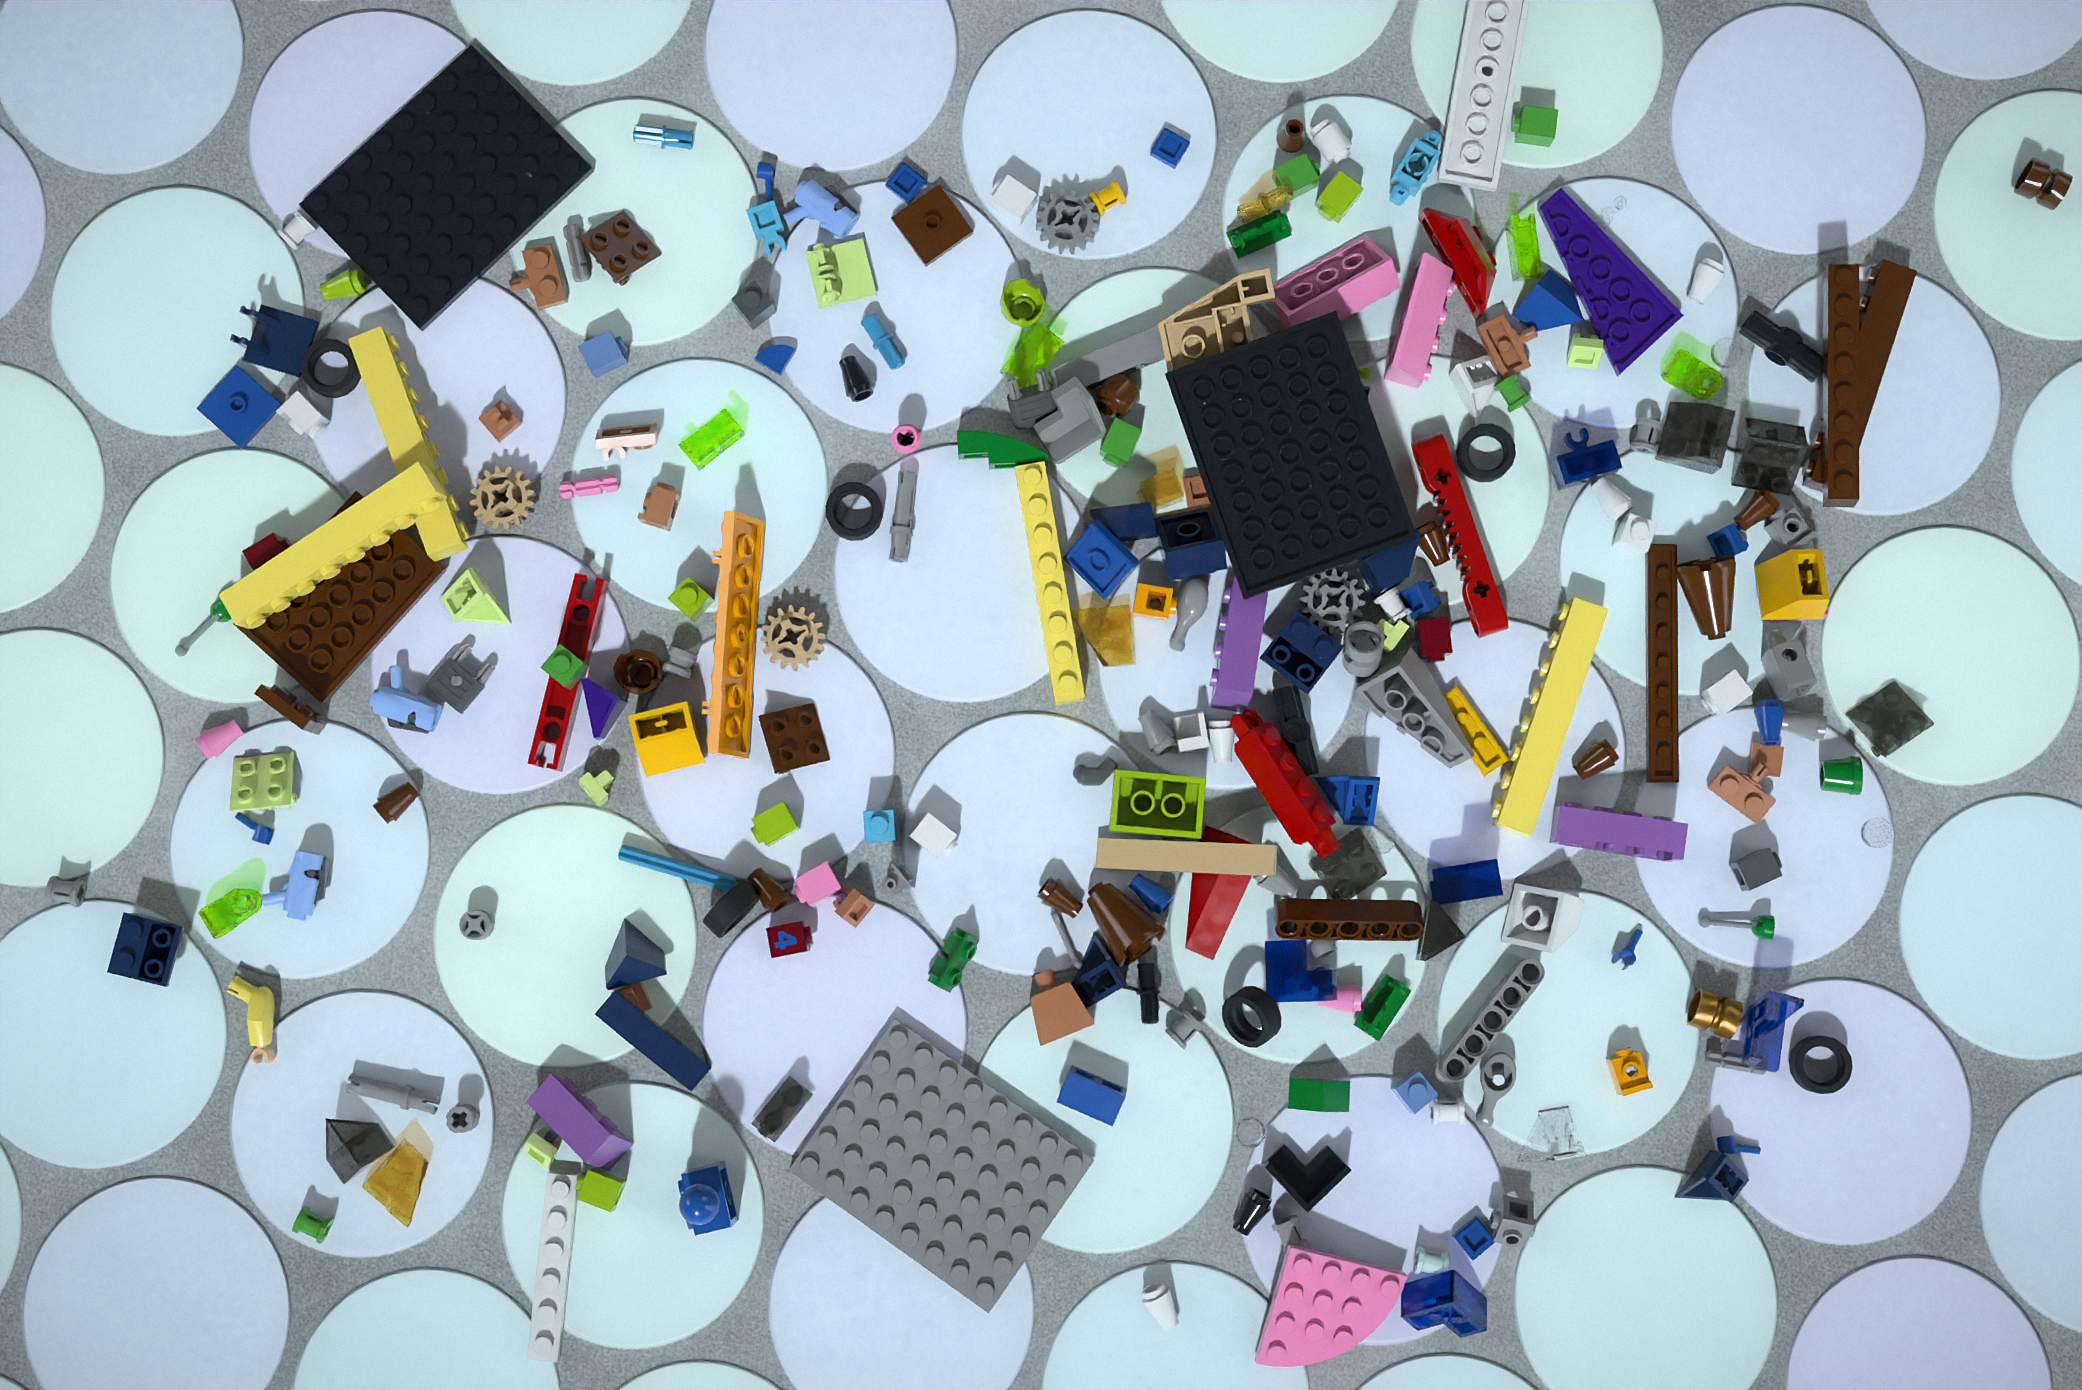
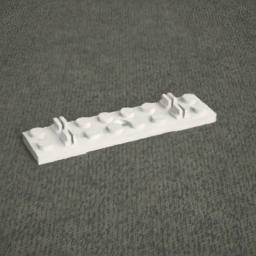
[1437,0,1530,192]

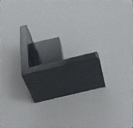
[1262,1143,1351,1213]

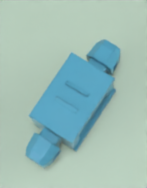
[1389,129,1441,206]

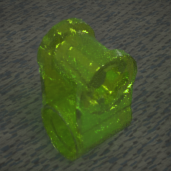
[1661,349,1723,400]
[198,889,262,939]

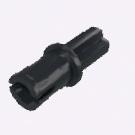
[1136,963,1161,1024]

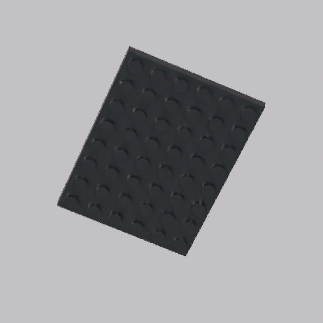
[299,45,594,332]
[1165,310,1417,600]

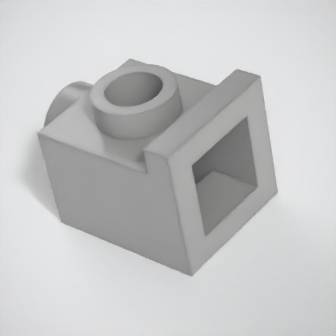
[1764,507,1817,553]

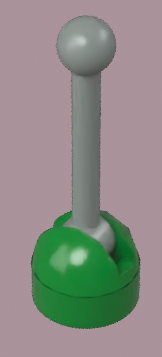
[175,597,232,656]
[1698,915,1775,940]

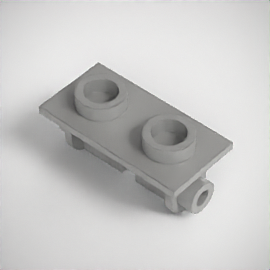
[882,863,915,895]

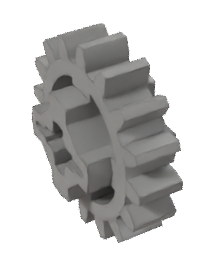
[1036,189,1099,255]
[1299,569,1366,635]

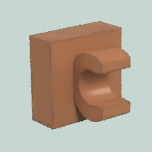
[478,400,522,443]
[833,887,875,928]
[612,981,653,1011]

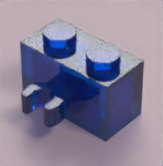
[1549,427,1623,491]

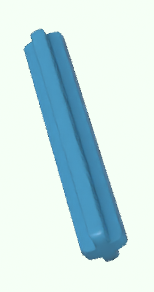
[618,844,736,892]

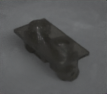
[751,1076,813,1143]

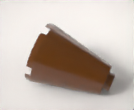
[1675,556,1736,640]
[1087,882,1167,968]

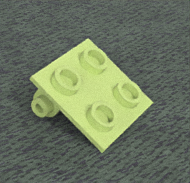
[805,238,877,309]
[229,752,297,813]

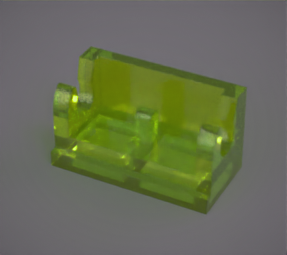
[1505,214,1543,281]
[999,322,1064,388]
[678,408,745,471]

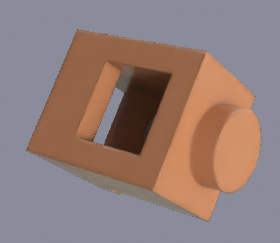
[637,482,681,531]

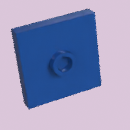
[196,365,282,449]
[1063,519,1140,600]

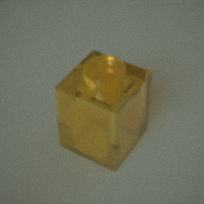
[1136,468,1184,512]

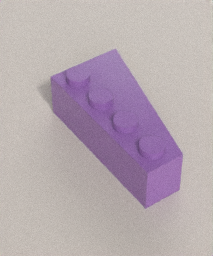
[1209,576,1268,713]
[1549,801,1688,862]

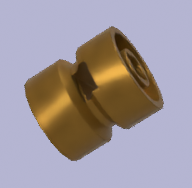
[1686,988,1743,1039]

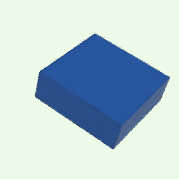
[1150,128,1190,169]
[885,162,927,205]
[1452,1216,1495,1260]

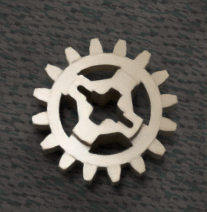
[470,466,537,532]
[760,605,826,671]

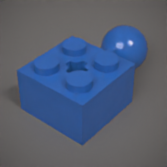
[678,1161,738,1236]

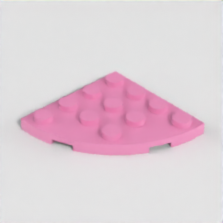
[1255,1244,1408,1367]

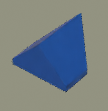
[1512,269,1584,332]
[1314,775,1380,826]

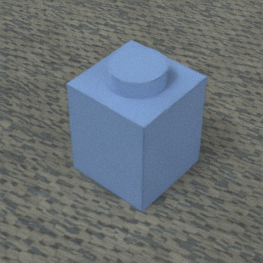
[578,330,628,378]
[1391,1069,1438,1114]

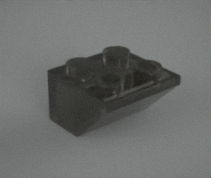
[1655,402,1736,475]
[1731,417,1808,495]

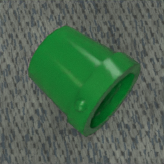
[1819,756,1863,795]

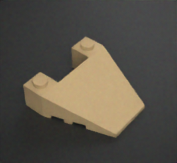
[1158,268,1276,372]

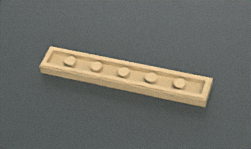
[1096,838,1277,876]

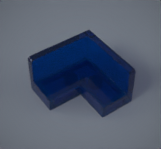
[1427,859,1503,906]
[1265,940,1337,1002]
[1741,990,1804,1073]
[1400,1269,1487,1338]

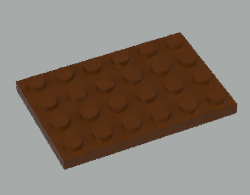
[233,491,447,704]

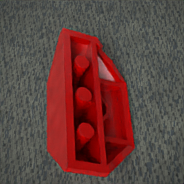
[1418,207,1497,320]

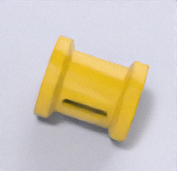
[1088,180,1126,217]

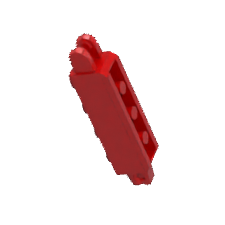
[1230,708,1340,859]

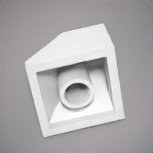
[1501,883,1585,953]

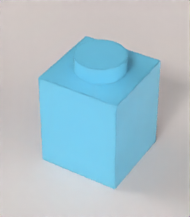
[863,809,897,843]

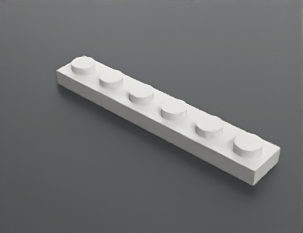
[527,1172,579,1363]

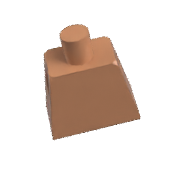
[1030,969,1094,1046]

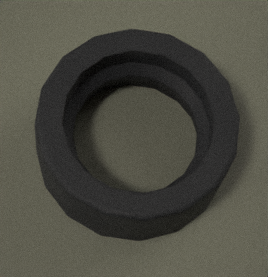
[300,338,361,398]
[1456,423,1516,483]
[825,482,883,541]
[703,881,760,938]
[1222,986,1282,1048]
[1789,1035,1853,1094]

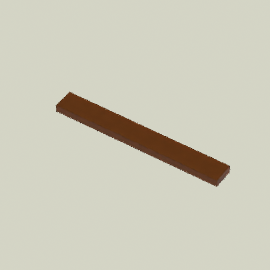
[1645,544,1679,783]

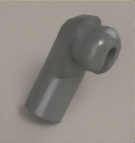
[1073,756,1119,786]

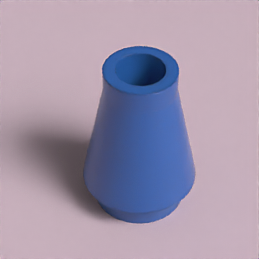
[1754,700,1785,746]
[1128,873,1175,915]

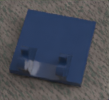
[230,304,319,378]

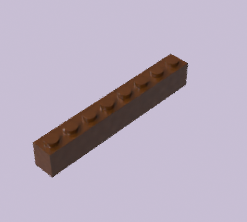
[1802,259,1917,493]
[1823,264,1859,508]

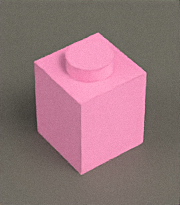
[793,861,843,906]

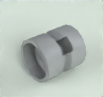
[1342,621,1385,677]

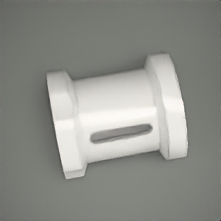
[276,211,317,251]
[1373,587,1412,625]
[1429,1097,1465,1125]

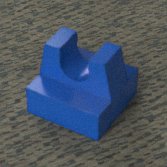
[1706,523,1749,556]
[1400,580,1442,620]

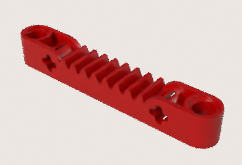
[1411,432,1509,638]

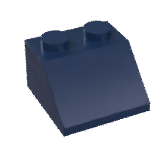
[1154,506,1227,581]

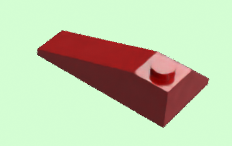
[1185,825,1253,960]

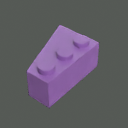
[526,1074,634,1171]

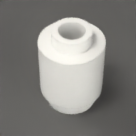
[1310,118,1352,164]

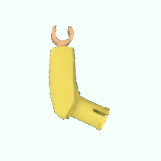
[227,976,276,1064]

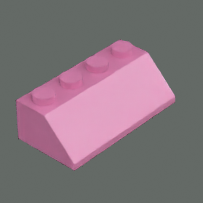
[1269,235,1401,329]
[1384,252,1456,389]

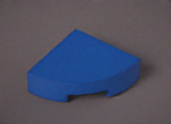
[755,345,796,376]

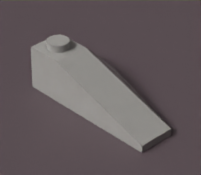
[1355,647,1474,769]

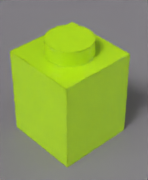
[1315,170,1363,223]
[667,576,714,623]
[750,801,800,847]
[575,1168,627,1213]

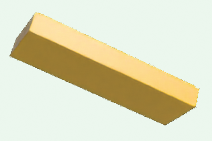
[1443,686,1509,777]

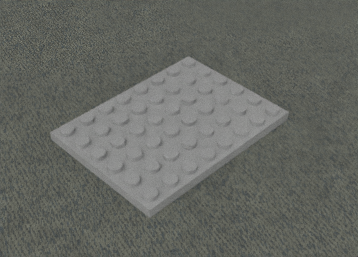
[789,1018,1094,1314]

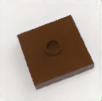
[891,184,974,267]

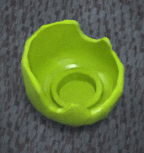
[1000,278,1045,327]

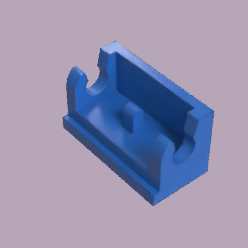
[1056,1065,1127,1127]

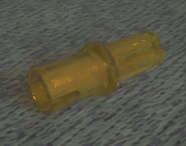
[1237,184,1294,224]

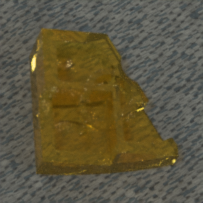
[1070,605,1136,667]
[362,1139,429,1227]

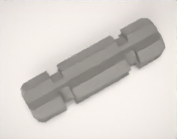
[563,224,590,282]
[1705,1049,1767,1075]

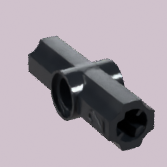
[1739,310,1823,383]
[1271,685,1319,776]

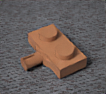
[508,244,567,310]
[1475,314,1538,381]
[1708,761,1776,824]

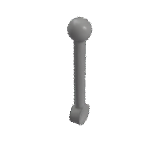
[1050,910,1082,970]

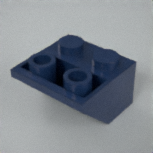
[1357,530,1421,599]
[1259,610,1344,695]
[107,912,185,987]

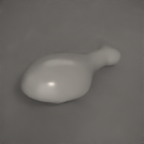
[1169,579,1209,652]
[1476,1052,1517,1127]

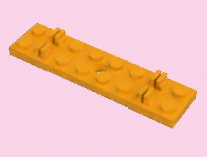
[702,511,765,759]

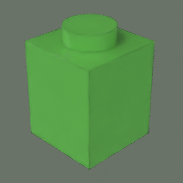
[1511,105,1558,147]
[1272,153,1321,203]
[1099,417,1142,468]
[540,644,589,690]

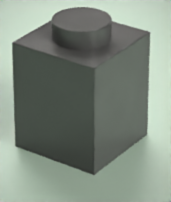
[731,281,776,330]
[1729,848,1783,891]

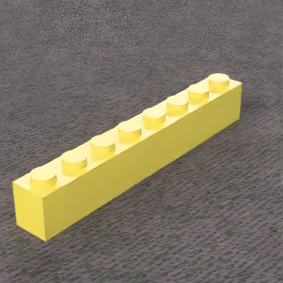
[348,326,470,562]
[1015,461,1085,706]
[218,462,447,629]
[1490,597,1609,837]

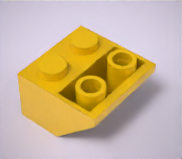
[1754,549,1830,620]
[628,701,706,777]

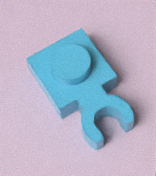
[746,200,787,257]

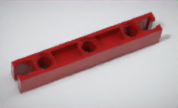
[528,573,609,772]

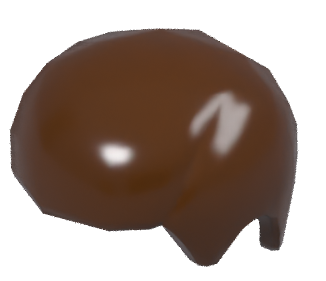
[613,648,663,694]

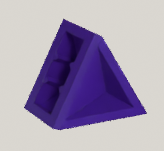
[581,678,628,740]

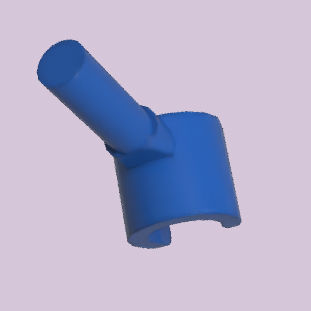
[756,162,775,202]
[235,812,273,845]
[1611,929,1643,971]
[1716,1136,1761,1154]

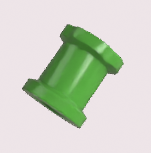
[1494,373,1532,413]
[292,1206,334,1244]

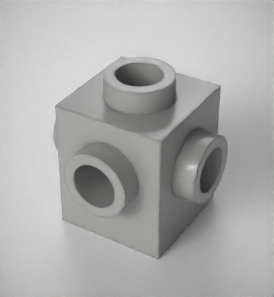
[1489,1195,1536,1248]

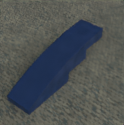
[595,990,711,1091]

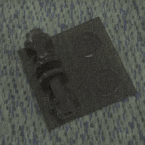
[1846,681,1934,757]
[1308,827,1387,899]

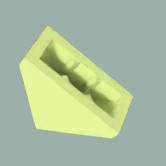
[440,568,511,624]

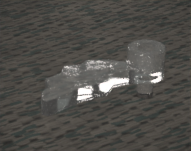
[1595,196,1627,233]

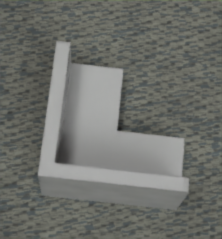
[1033,376,1108,464]

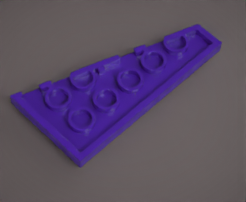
[1537,188,1684,377]

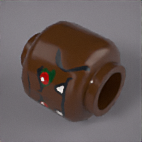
[1096,373,1140,418]

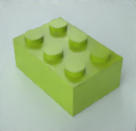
[1109,769,1206,840]

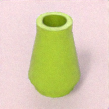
[320,268,368,301]

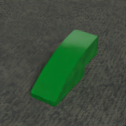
[957,431,1049,470]

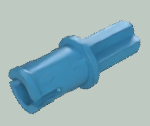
[633,125,693,150]
[861,313,905,370]

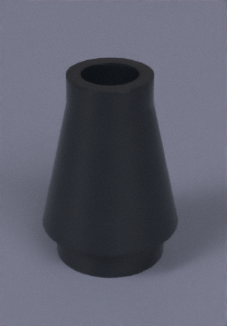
[839,355,874,402]
[1233,1187,1272,1236]

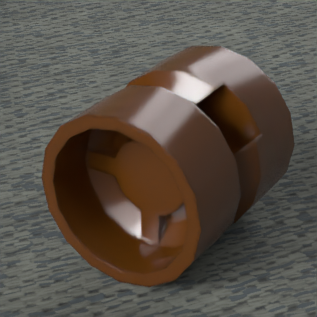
[2014,157,2073,210]

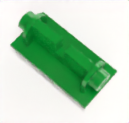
[1226,209,1292,259]
[928,927,979,993]
[1353,974,1412,1041]

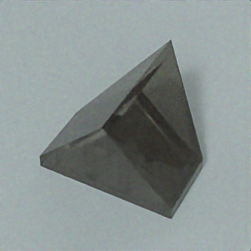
[1415,900,1466,961]
[326,1118,395,1184]

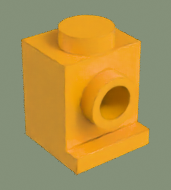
[1132,583,1178,621]
[1606,1047,1653,1096]

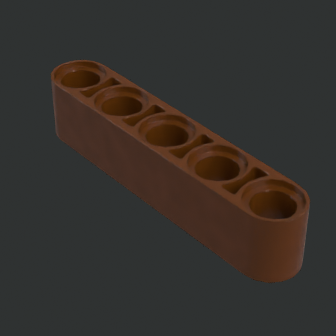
[1273,898,1425,941]

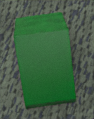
[1288,1078,1350,1112]

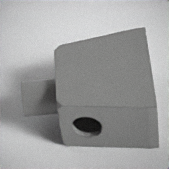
[1761,628,1817,703]

